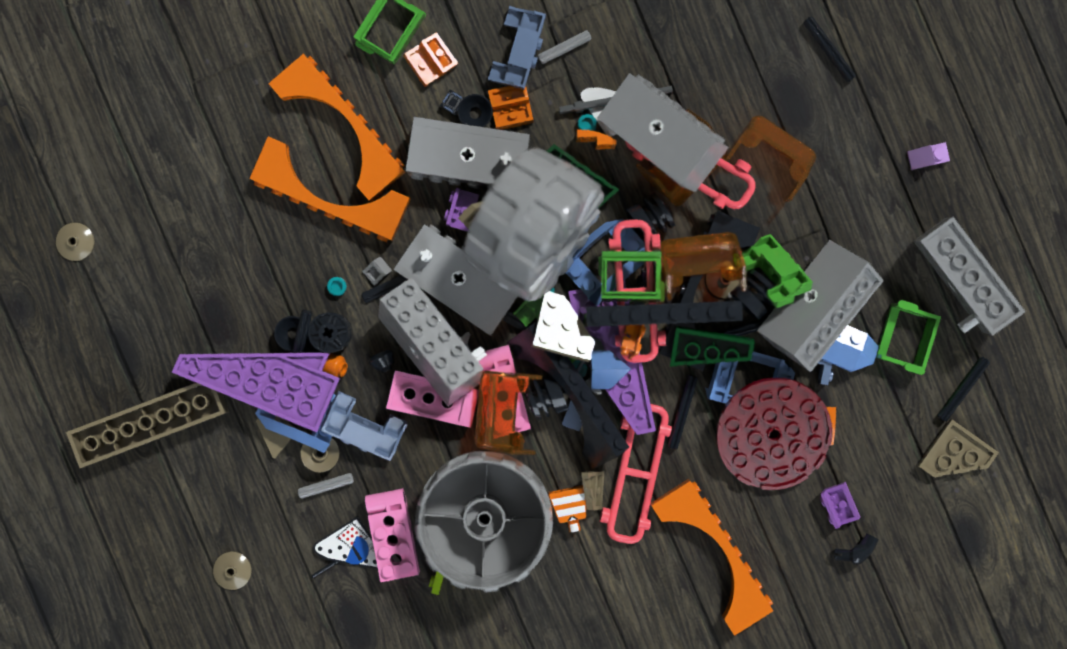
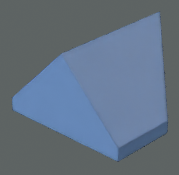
[591,350,631,389]

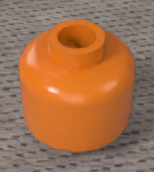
[323,353,348,378]

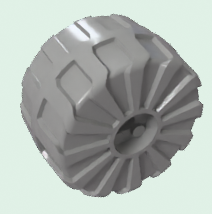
[465,148,604,301]
[415,451,553,592]

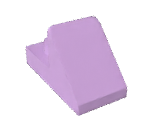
[907,142,950,170]

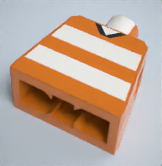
[549,485,586,532]

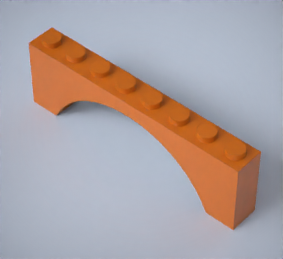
[268,54,405,202]
[250,136,411,243]
[651,479,773,636]

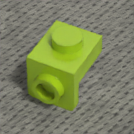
[429,571,444,595]

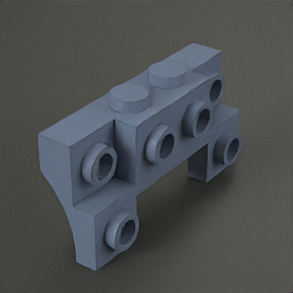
[488,6,546,90]
[321,391,408,461]

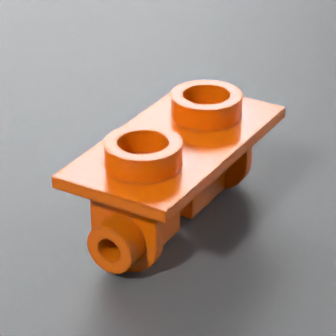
[620,324,646,360]

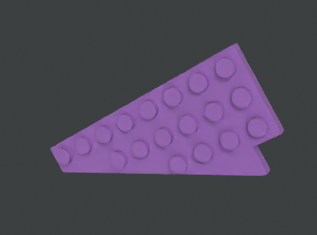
[568,280,656,435]
[172,353,340,432]

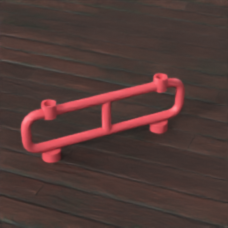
[625,141,756,209]
[609,220,666,363]
[600,404,672,544]

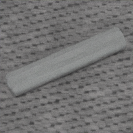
[538,30,591,64]
[298,473,354,499]

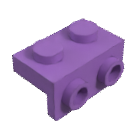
[444,188,479,232]
[820,482,860,529]

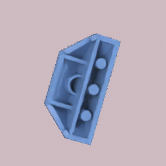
[821,326,879,372]

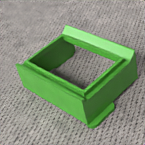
[354,0,426,65]
[599,251,665,302]
[876,300,941,375]

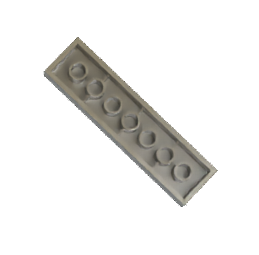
[66,383,229,468]

